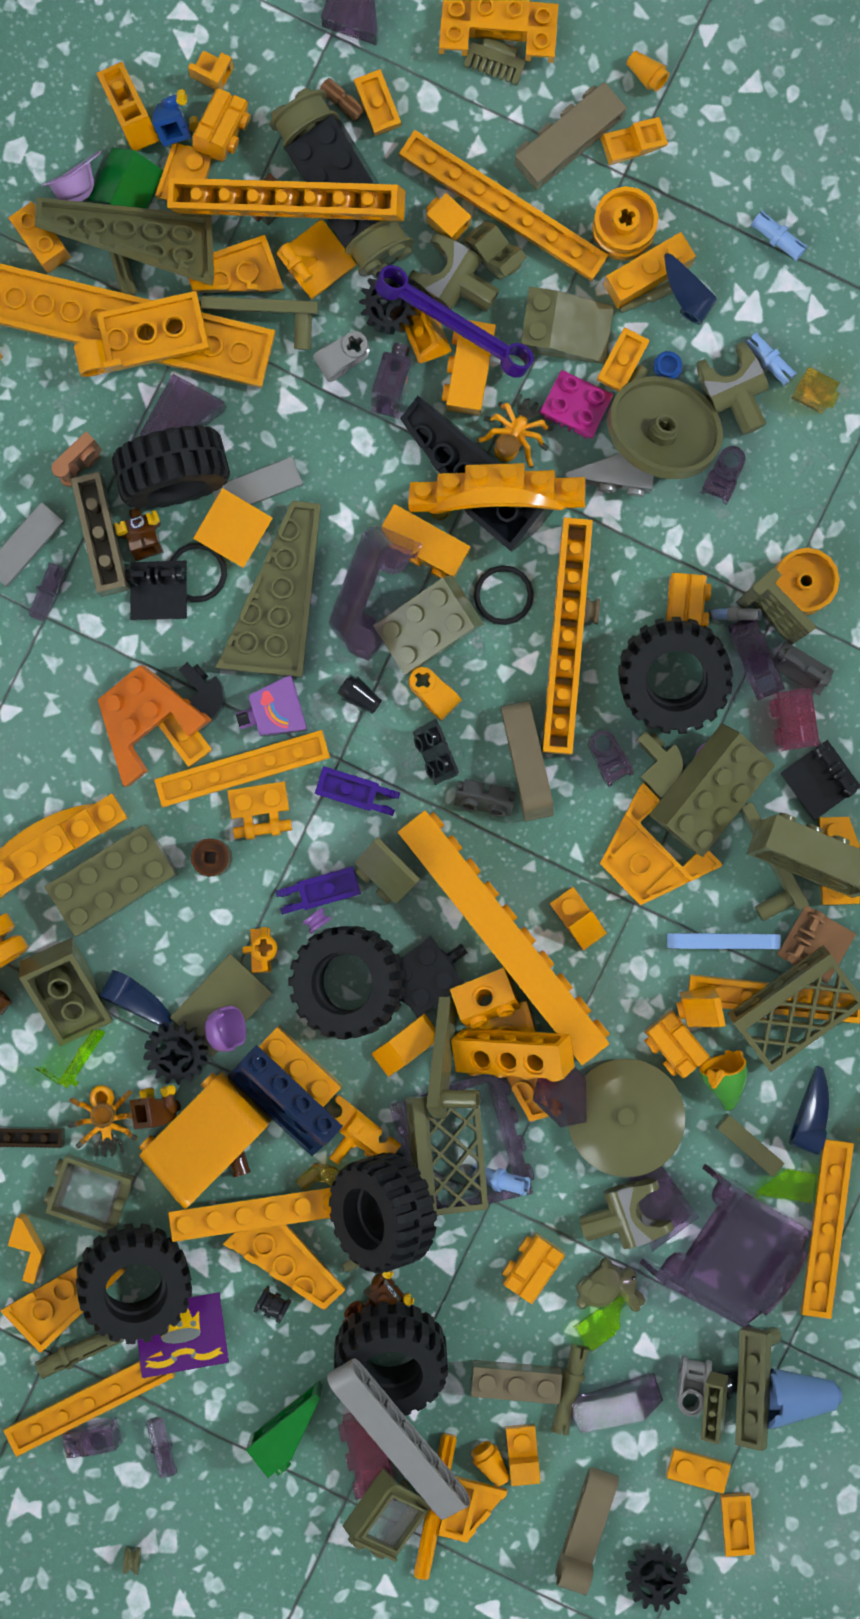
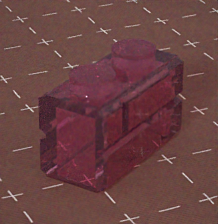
[769,688,820,752]

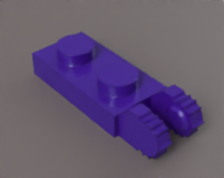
[314,766,400,816]
[275,866,361,915]

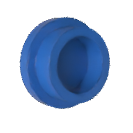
[653,351,683,379]

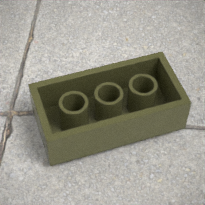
[649,723,775,857]
[746,813,860,898]
[44,824,179,937]

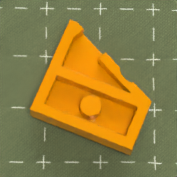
[438,1476,507,1543]

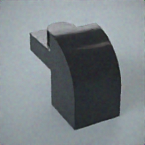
[179,662,226,730]

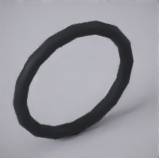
[170,543,227,602]
[474,565,534,625]

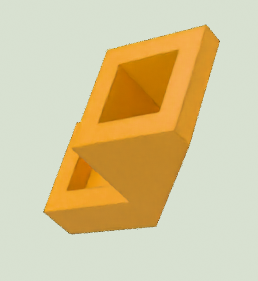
[371,1013,435,1077]
[8,1213,46,1284]

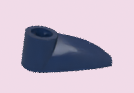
[664,253,717,325]
[99,970,177,1028]
[789,1066,829,1155]

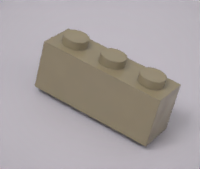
[471,1360,562,1405]

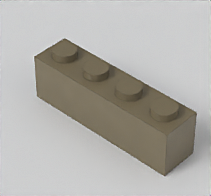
[515,82,627,191]
[71,472,130,597]

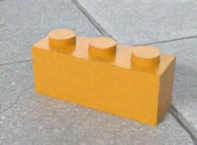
[603,232,696,309]
[442,320,496,416]
[377,504,471,579]
[259,1025,343,1107]

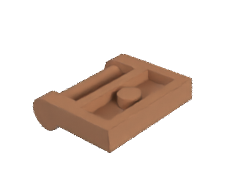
[51,431,103,487]

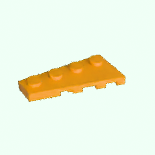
[479,1000,559,1121]
[223,1225,346,1310]

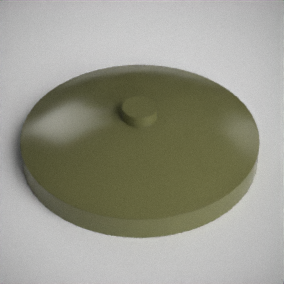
[607,376,723,479]
[568,1059,685,1177]

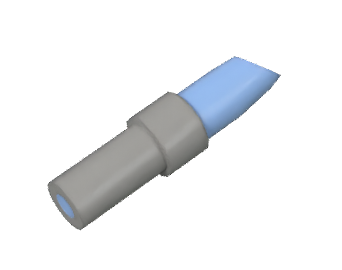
[708,607,762,622]

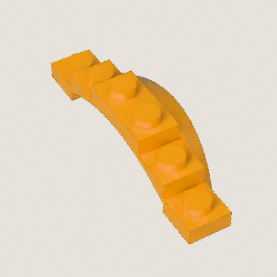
[408,463,586,514]
[0,793,128,899]

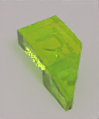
[757,1168,817,1203]
[573,1296,624,1351]

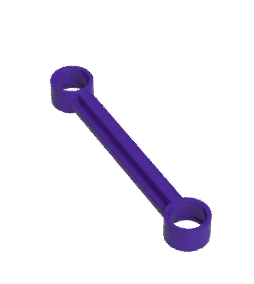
[375,265,534,378]

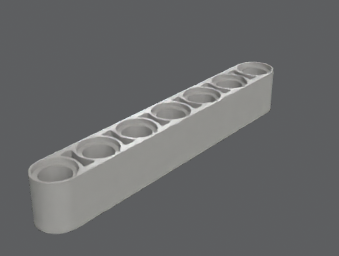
[327,1358,470,1520]

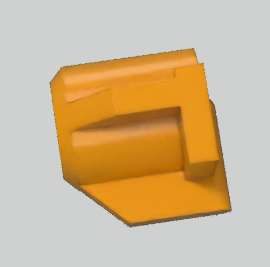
[243,927,279,973]

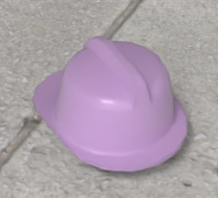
[41,150,101,202]

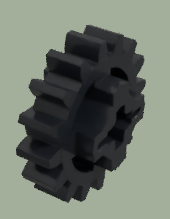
[359,272,421,335]
[143,1020,208,1085]
[625,1543,690,1612]

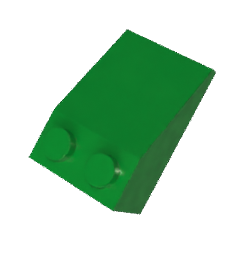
[246,1381,323,1478]

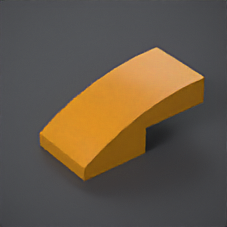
[600,117,668,165]

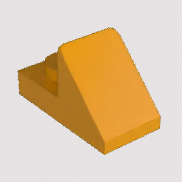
[549,886,607,951]
[506,1423,540,1486]

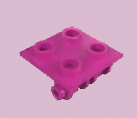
[540,370,614,439]

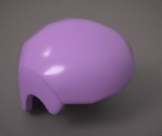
[205,1006,246,1052]

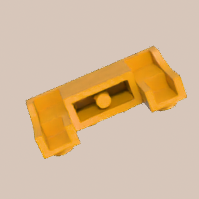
[439,0,559,63]

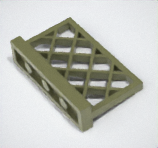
[736,567,816,645]
[727,945,860,1072]
[405,1096,488,1215]

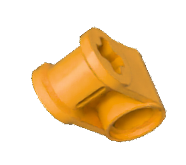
[408,667,462,721]

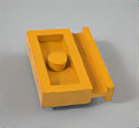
[155,142,214,201]

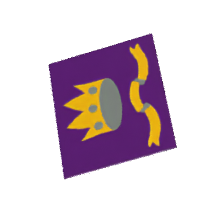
[137,1292,229,1378]

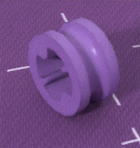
[302,907,332,934]

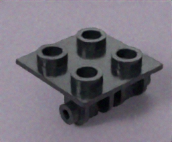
[125,560,187,620]
[413,719,459,785]
[780,740,860,821]

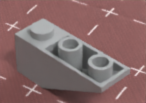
[564,453,654,497]

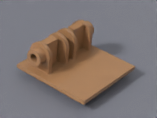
[777,906,856,984]

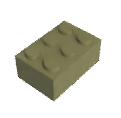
[373,575,484,675]

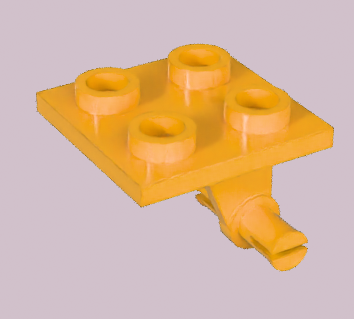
[276,219,357,300]

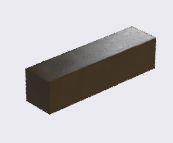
[0,1126,65,1148]

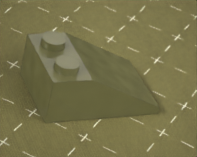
[521,287,614,364]
[355,837,421,904]
[19,938,113,1046]

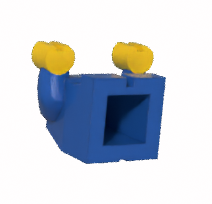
[153,89,199,146]

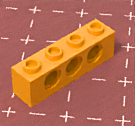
[451,1028,575,1082]

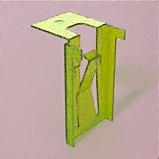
[34,1029,106,1088]

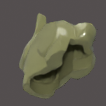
[575,1257,646,1312]

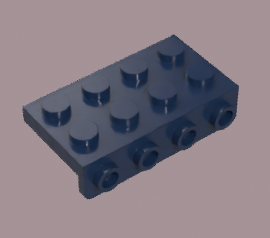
[227,1045,343,1156]

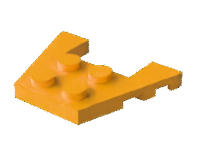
[599,783,723,906]

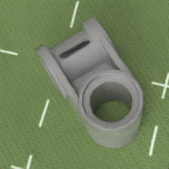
[313,331,370,382]
[675,1355,712,1416]

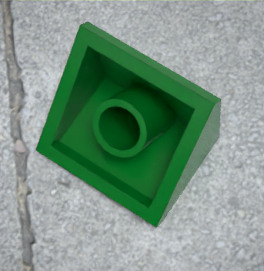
[88,148,163,209]

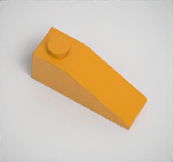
[96,62,159,151]

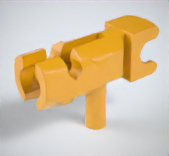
[329,1094,402,1165]

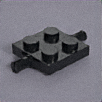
[399,936,468,1018]

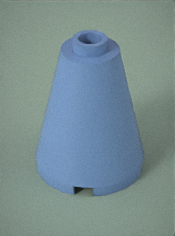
[768,1368,842,1429]

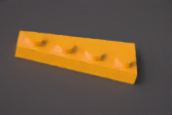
[0,1265,127,1353]

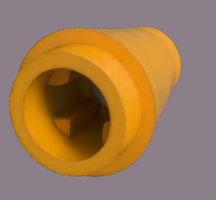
[626,50,670,92]
[471,1441,510,1487]

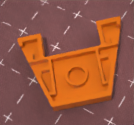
[98,665,212,787]

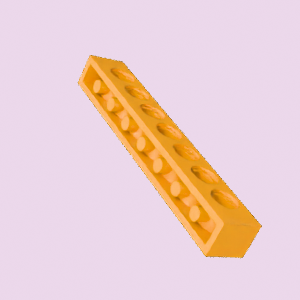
[167,178,406,221]
[541,517,593,756]

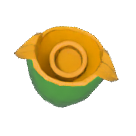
[699,1050,748,1111]

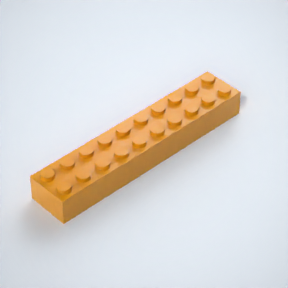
[398,810,610,1066]

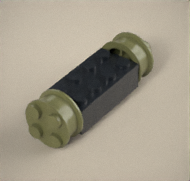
[270,88,414,278]

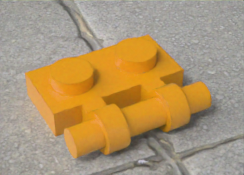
[227,781,292,840]

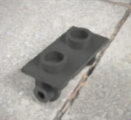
[770,641,834,696]
[454,779,516,817]

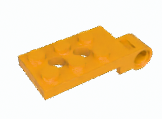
[73,291,210,377]

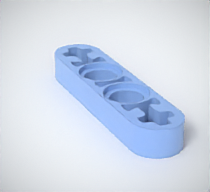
[667,933,781,949]

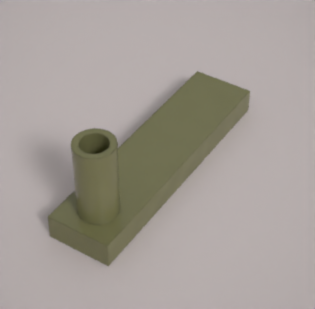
[201,296,319,350]
[740,802,809,922]
[426,997,480,1118]
[735,1326,782,1451]

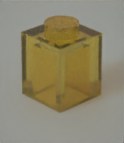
[791,367,840,414]

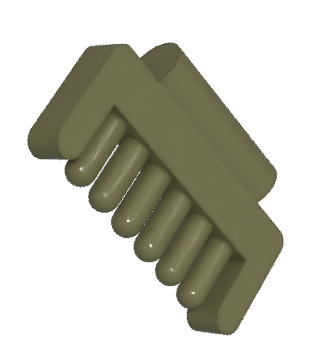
[464,37,525,86]

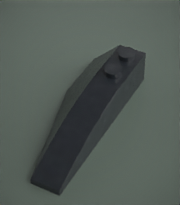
[400,395,554,552]

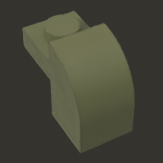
[464,221,527,280]
[635,731,683,798]

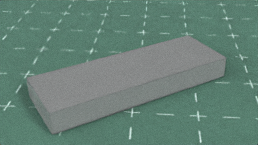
[213,457,303,505]
[0,502,65,588]

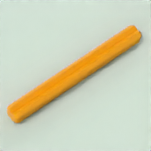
[414,1433,457,1580]

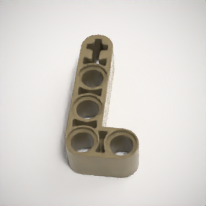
[500,700,554,822]
[555,1466,619,1596]

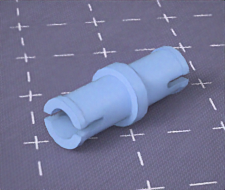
[751,210,808,261]
[745,332,797,387]
[469,1164,530,1196]

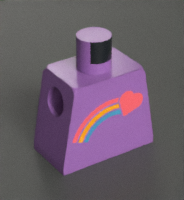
[236,675,308,736]

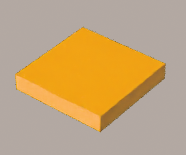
[193,487,273,568]

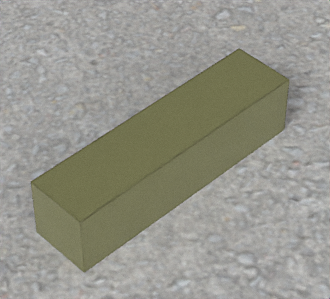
[715,1113,785,1177]
[701,1371,728,1445]

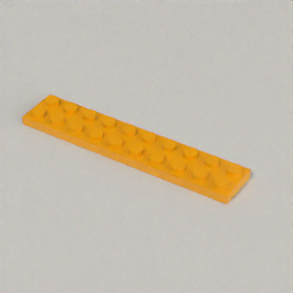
[0,263,276,389]

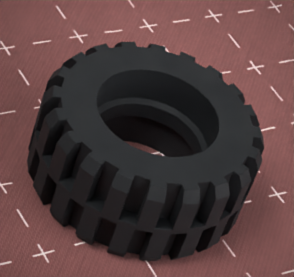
[111,425,230,509]
[618,617,733,734]
[288,926,406,1040]
[329,1152,437,1274]
[76,1223,192,1344]
[334,1301,448,1416]

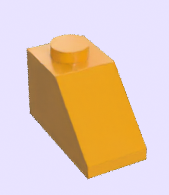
[676,985,726,1027]

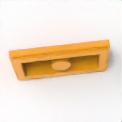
[404,308,452,364]

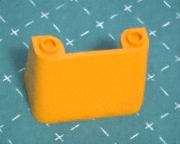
[138,1071,272,1209]

